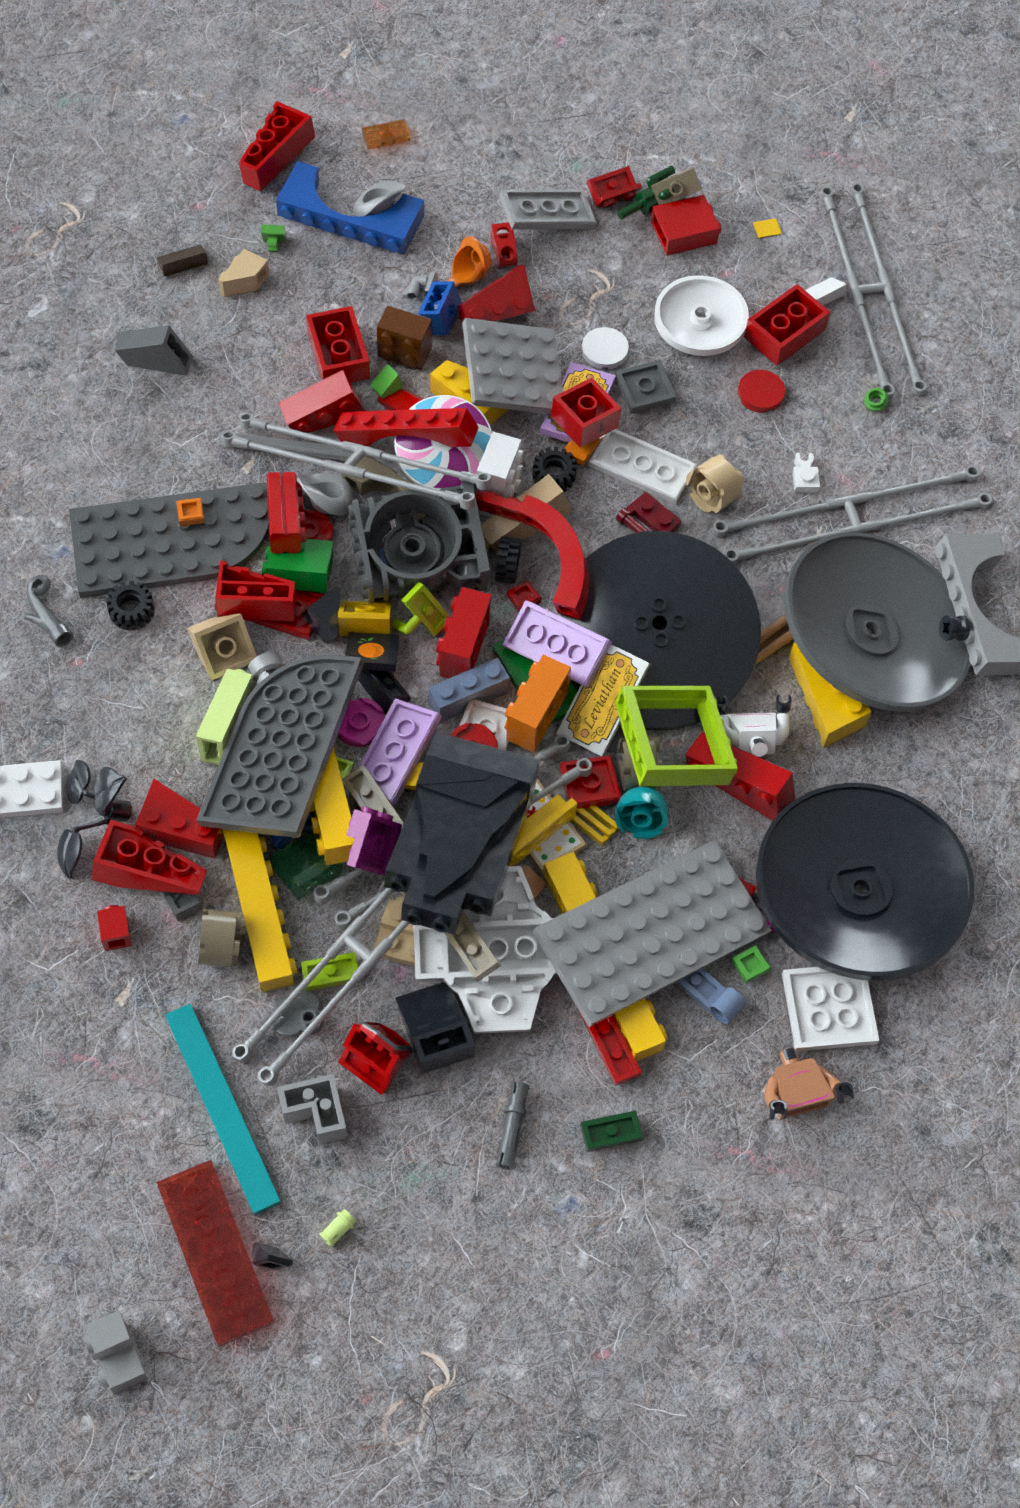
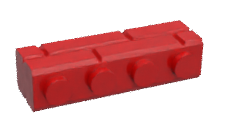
[267,472,306,554]

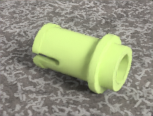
[319,1209,357,1248]

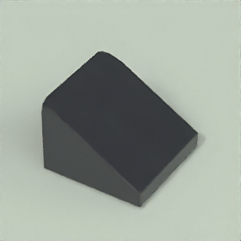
[251,1242,293,1270]

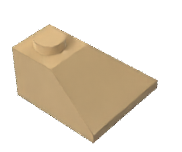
[187,613,257,680]

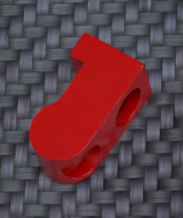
[490,222,518,267]

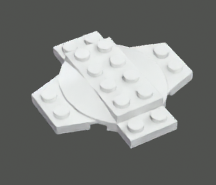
[413,866,558,1034]

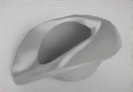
[354,180,407,217]
[297,473,354,515]

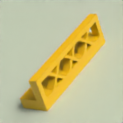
[509,794,577,866]

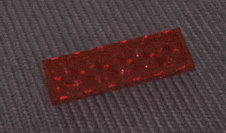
[156,1160,274,1347]

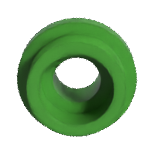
[864,388,889,412]

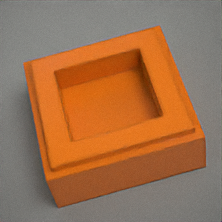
[176,498,205,526]

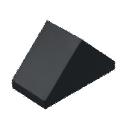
[301,587,340,643]

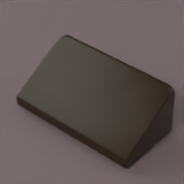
[156,245,208,276]

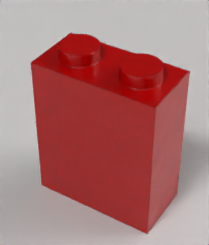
[651,195,722,256]

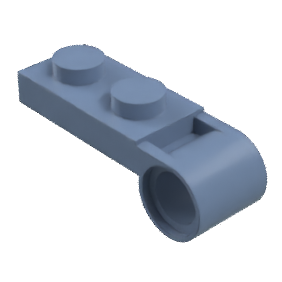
[675,969,747,1025]

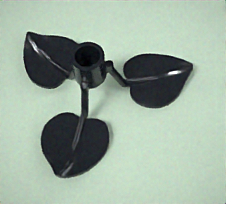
[57,760,132,879]

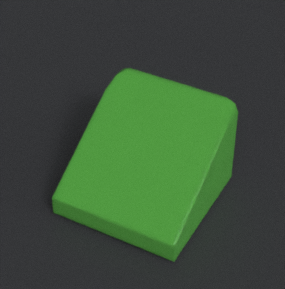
[370,364,403,399]

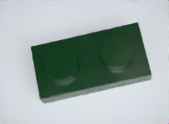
[580,1110,643,1152]

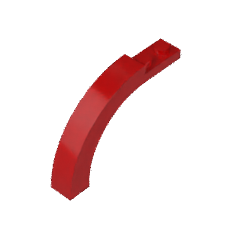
[475,490,589,620]

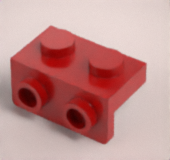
[586,166,642,208]

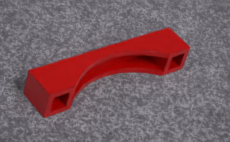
[334,408,479,447]

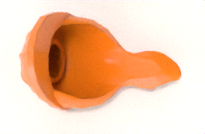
[446,236,492,288]

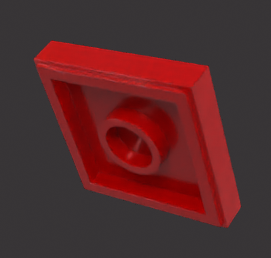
[559,755,622,809]

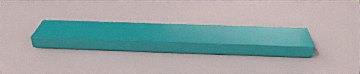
[165,1003,281,1216]

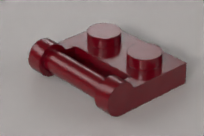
[615,492,682,533]

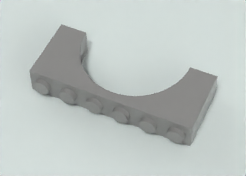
[935,534,1020,675]

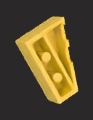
[430,360,509,425]

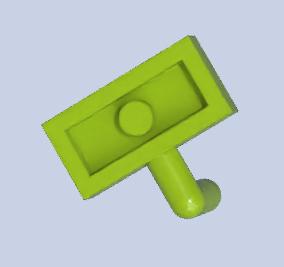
[391,582,450,636]

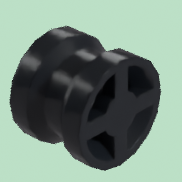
[939,615,970,641]

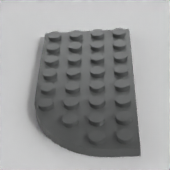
[69,482,269,598]
[196,655,364,838]

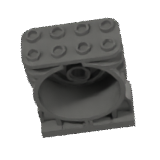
[348,481,490,604]

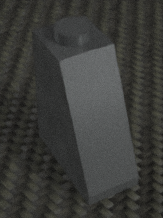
[115,325,193,375]

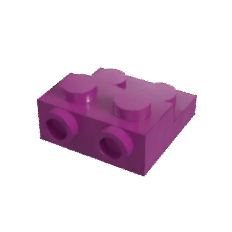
[346,806,403,876]

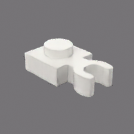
[792,453,820,493]

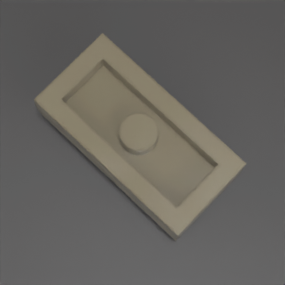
[651,167,702,205]

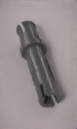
[496,1082,530,1170]

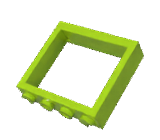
[615,686,738,786]

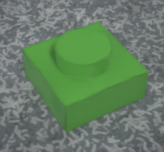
[731,945,770,984]

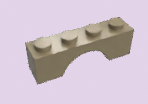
[341,456,426,525]

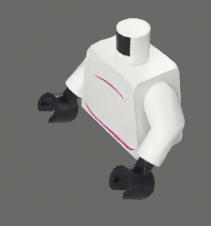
[714,695,792,757]

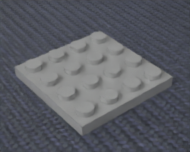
[462,318,563,414]

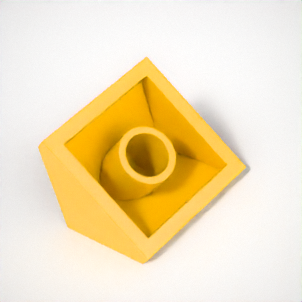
[338,601,392,636]

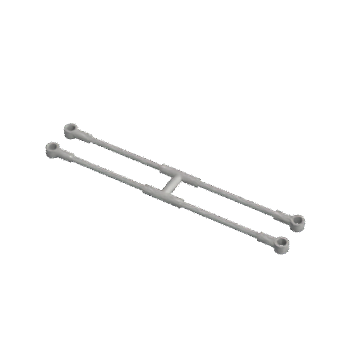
[819,183,927,400]
[221,413,492,510]
[712,465,992,565]
[313,734,592,930]
[232,888,409,1086]

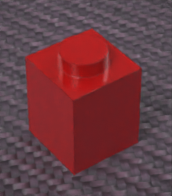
[97,905,132,951]

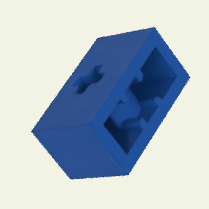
[418,281,462,335]

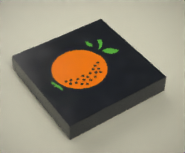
[345,632,399,672]

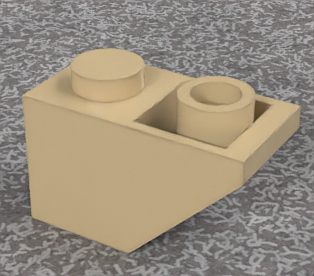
[218,249,269,297]

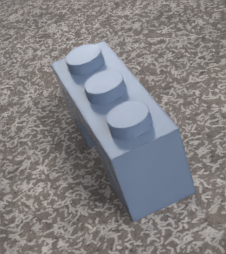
[428,658,510,723]

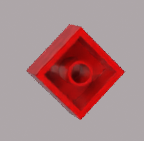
[551,377,622,447]

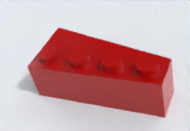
[239,101,316,191]
[685,732,796,821]

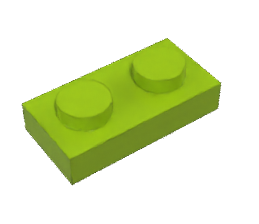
[301,952,359,991]

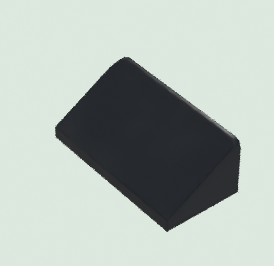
[358,670,411,714]

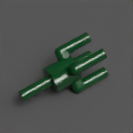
[617,165,686,220]

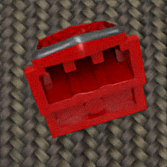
[338,1022,412,1095]

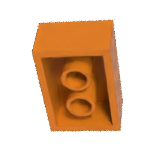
[504,654,571,753]

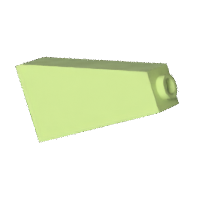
[196,669,254,765]

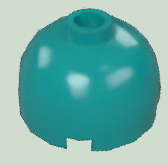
[615,787,669,839]

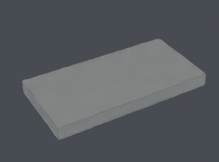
[499,189,597,230]

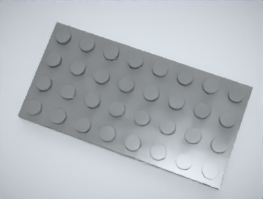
[533,840,772,1027]

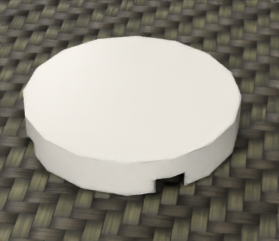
[582,327,629,369]

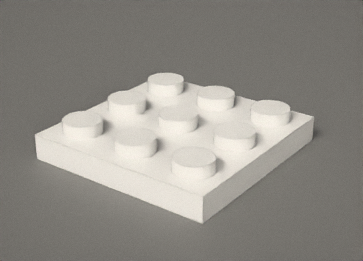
[782,967,879,1052]

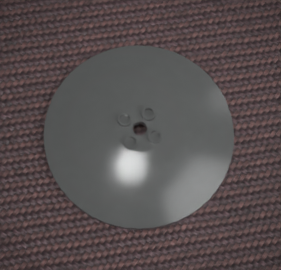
[784,532,971,712]

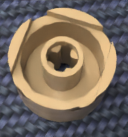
[686,454,744,513]

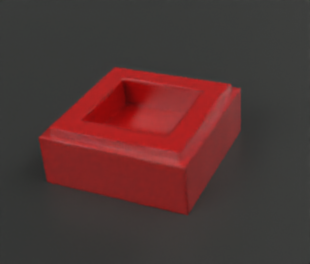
[507,580,542,612]

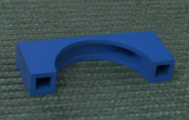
[276,161,424,255]

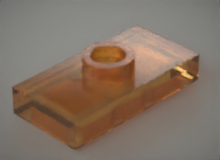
[362,119,411,149]

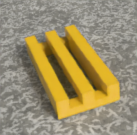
[570,806,619,847]

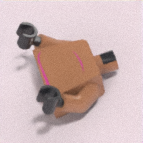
[764,1048,854,1120]

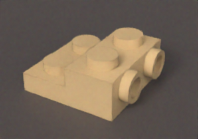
[373,897,415,967]

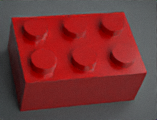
[744,284,830,366]
[306,306,370,383]
[436,587,492,679]

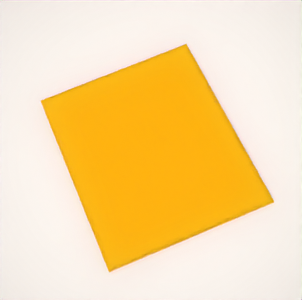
[752,218,782,238]

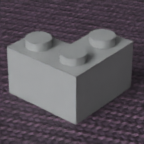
[277,1074,347,1145]
[83,1310,148,1394]

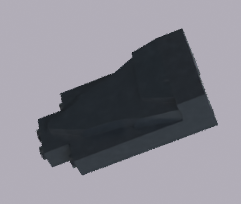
[384,732,540,935]

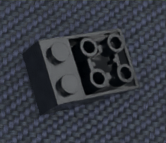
[395,982,475,1074]

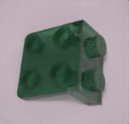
[269,833,343,900]

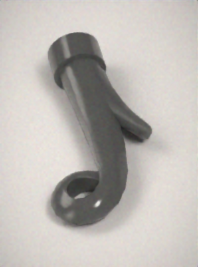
[24,575,73,647]

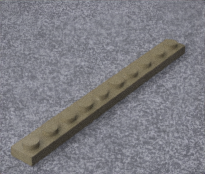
[342,764,501,982]

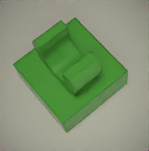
[261,224,287,252]

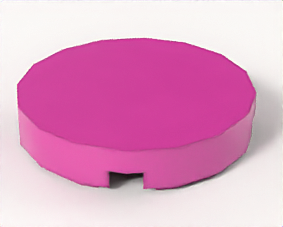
[337,698,385,747]

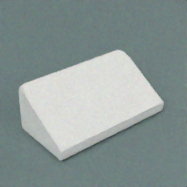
[805,277,847,306]

